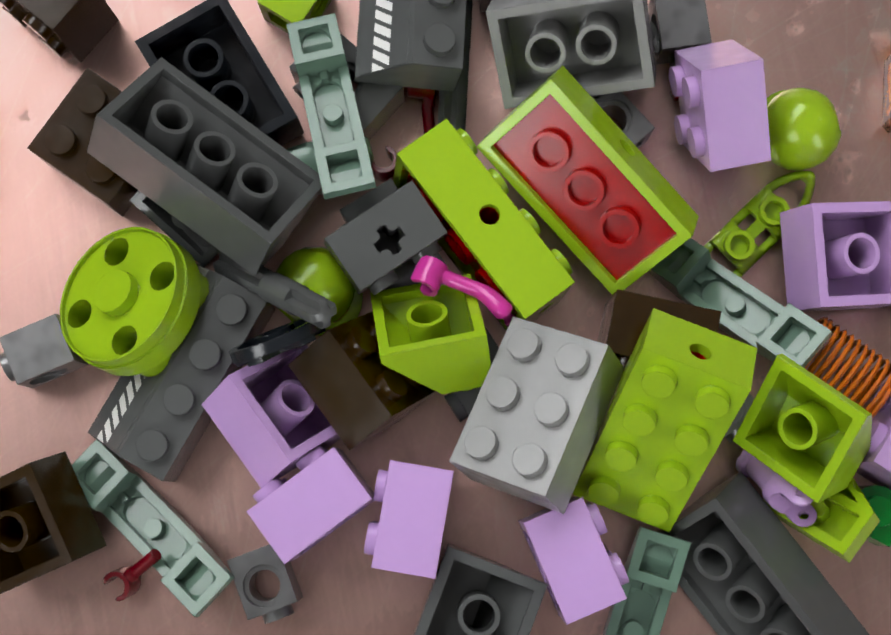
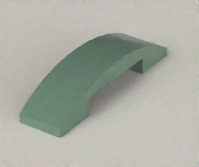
[286,13,376,199]
[648,238,832,368]
[72,439,234,617]
[603,526,691,635]

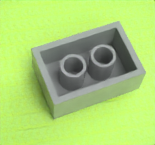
[486,0,657,109]
[449,316,624,514]

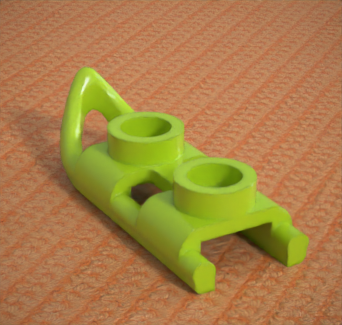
[704,171,816,278]

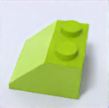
[733,353,872,503]

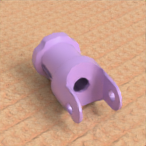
[736,449,817,527]

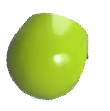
[767,88,842,171]
[276,247,363,336]

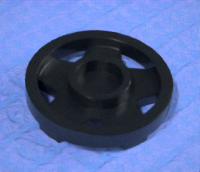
[229,319,326,367]

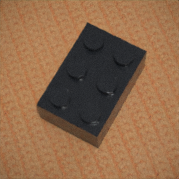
[135,0,304,146]

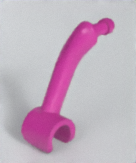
[410,255,516,327]

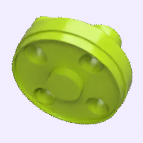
[60,227,209,377]

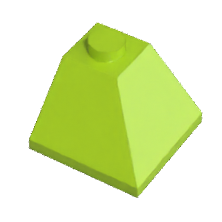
[370,273,491,394]

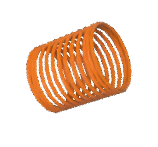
[805,316,891,418]

